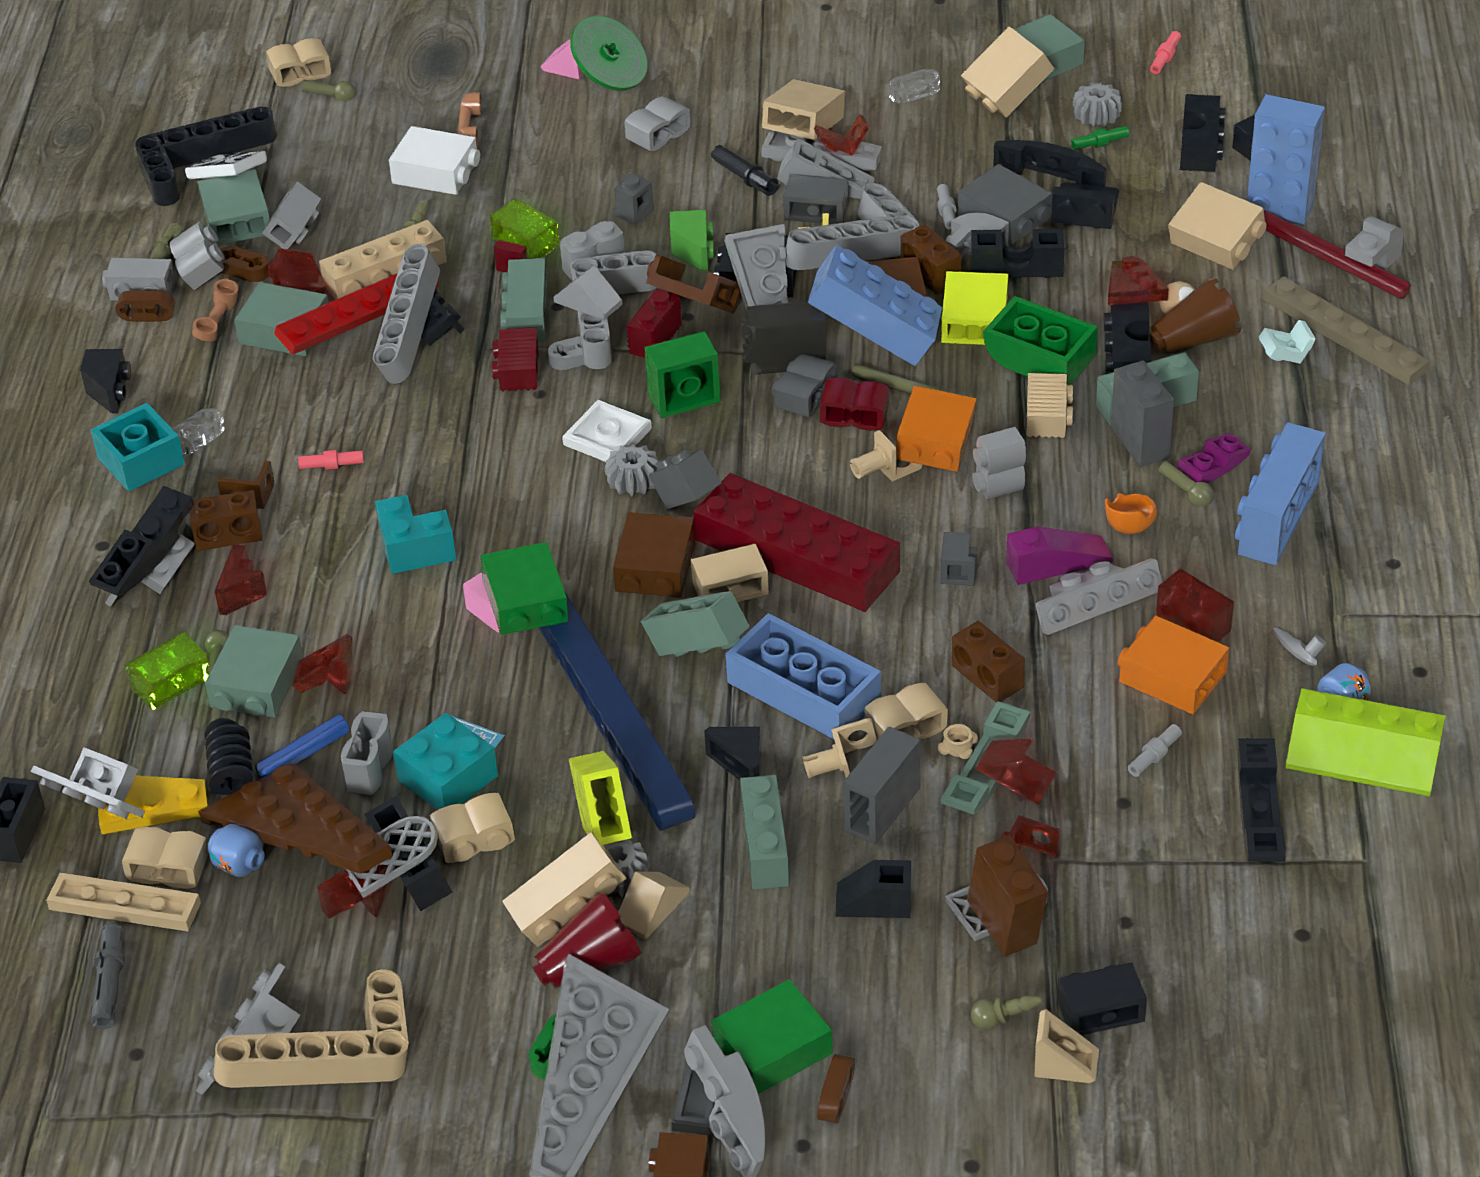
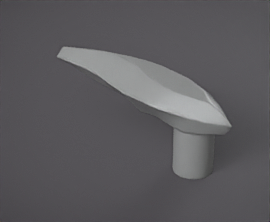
[1273,627,1326,666]

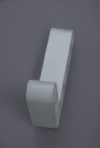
[785,183,919,270]
[571,251,658,369]

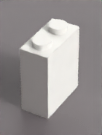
[389,126,480,195]

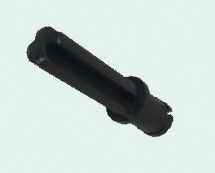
[711,145,779,196]

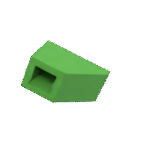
[670,210,714,271]

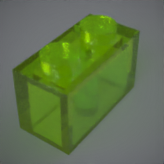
[490,198,559,259]
[125,632,209,711]

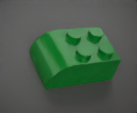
[983,296,1098,385]

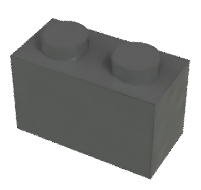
[783,175,849,224]
[648,449,722,509]

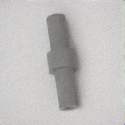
[937,184,956,230]
[1128,724,1182,777]

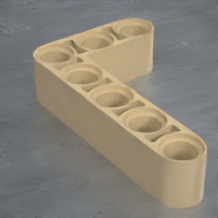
[214,969,408,1088]

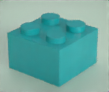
[90,403,185,492]
[393,713,498,810]

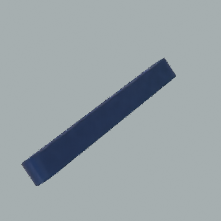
[539,591,695,831]

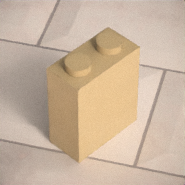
[961,26,1055,118]
[762,79,845,140]
[1168,182,1266,270]

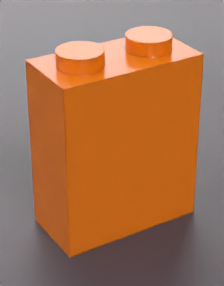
[896,385,977,472]
[1117,615,1230,715]

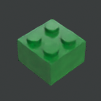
[645,331,720,418]

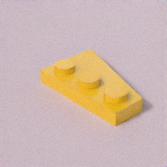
[98,775,209,834]

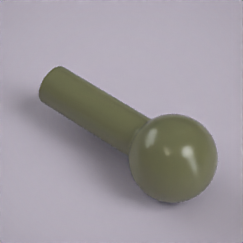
[302,80,356,101]
[1158,461,1214,506]
[205,630,229,674]

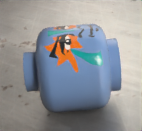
[1318,663,1371,701]
[208,824,264,877]

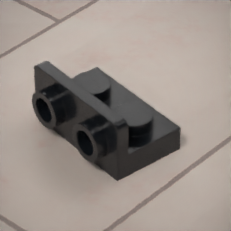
[421,290,465,346]

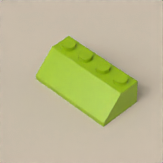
[1285,688,1446,797]

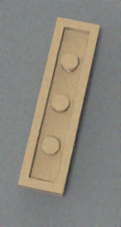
[46,873,201,931]

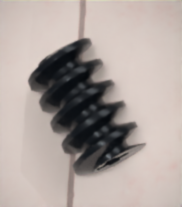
[204,718,254,795]

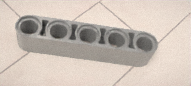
[373,244,440,384]

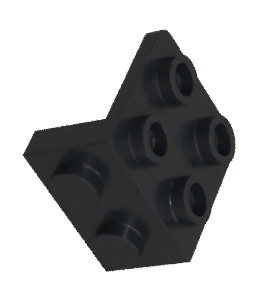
[1051,182,1119,229]

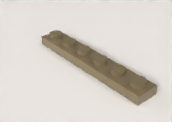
[1262,276,1430,385]

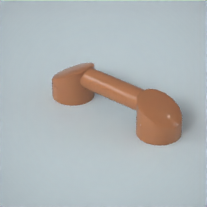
[457,92,482,150]
[192,279,239,342]

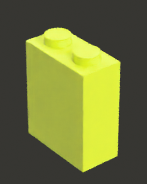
[941,271,1008,345]
[569,751,632,845]

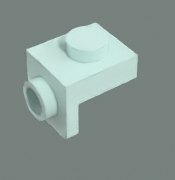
[1258,320,1315,364]

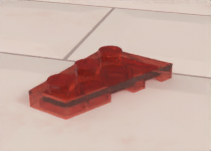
[1108,256,1169,305]

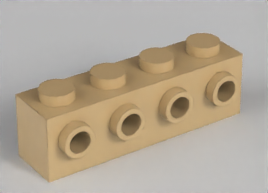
[319,220,447,300]

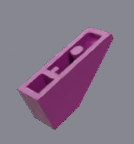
[1006,526,1113,585]

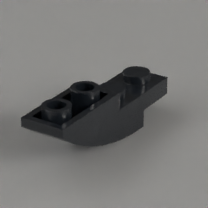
[89,486,194,596]

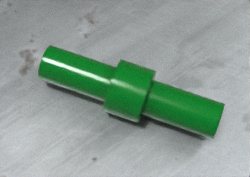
[1071,126,1129,150]

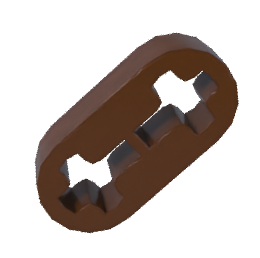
[220,246,270,282]
[115,291,175,322]
[817,1054,855,1124]

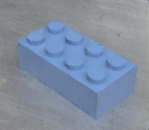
[1247,94,1325,225]
[808,244,942,366]
[1235,422,1326,566]
[726,613,881,739]

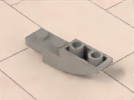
[684,1025,765,1177]

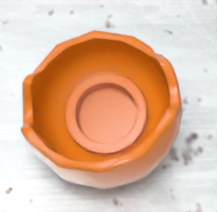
[1105,493,1157,535]

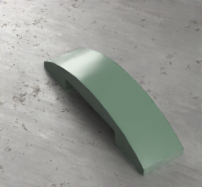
[941,701,1030,815]

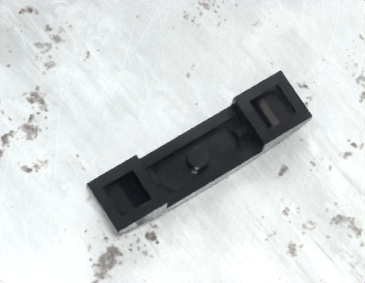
[993,140,1107,187]
[1238,738,1286,862]

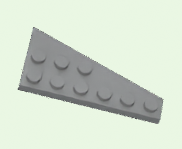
[529,954,669,1177]

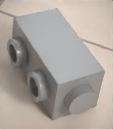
[262,182,321,251]
[102,258,176,301]

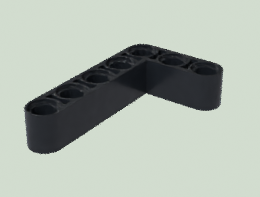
[135,106,277,206]

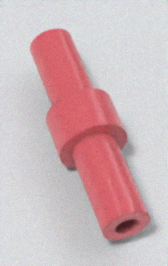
[1150,31,1181,74]
[298,450,364,470]

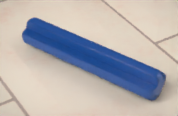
[255,715,349,778]

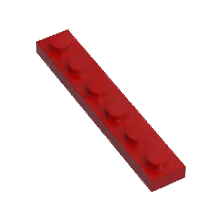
[274,274,439,355]

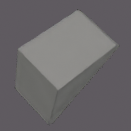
[553,265,622,320]

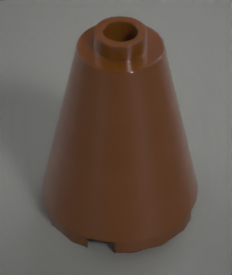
[1149,277,1241,353]

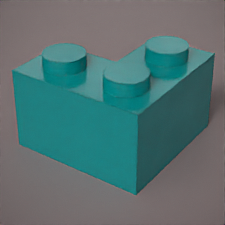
[375,495,456,574]

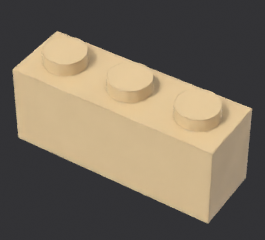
[502,832,627,947]

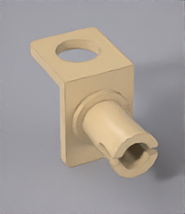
[850,430,922,482]
[802,718,877,779]

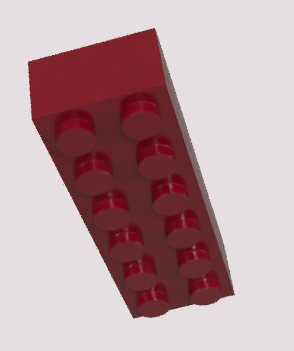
[693,473,900,612]

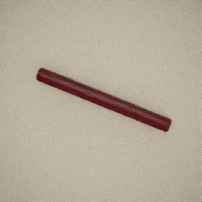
[1264,210,1411,299]

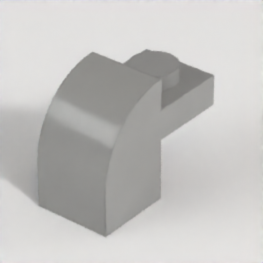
[945,213,1009,263]
[1345,216,1403,270]

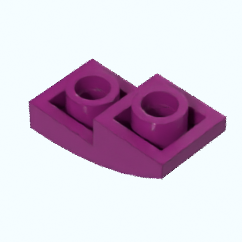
[1177,433,1251,483]

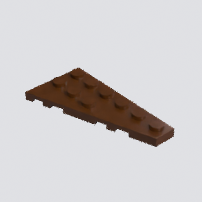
[198,763,393,874]

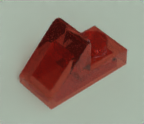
[214,544,267,615]
[292,634,353,695]
[975,739,1057,805]
[317,864,387,919]

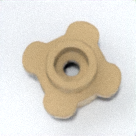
[938,724,978,759]

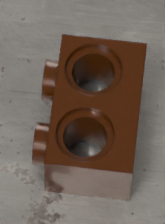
[900,224,961,295]
[189,490,263,551]
[951,620,1025,703]

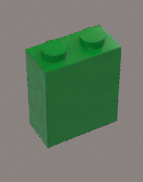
[480,542,568,635]
[711,979,833,1094]

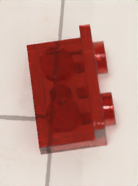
[268,248,327,294]

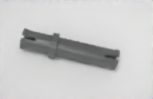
[90,923,125,1029]

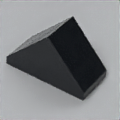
[704,726,761,780]

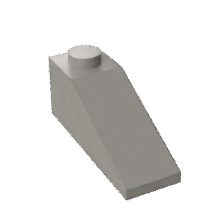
[777,138,875,199]

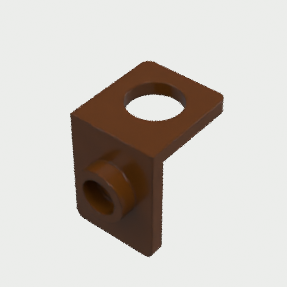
[218,461,275,509]

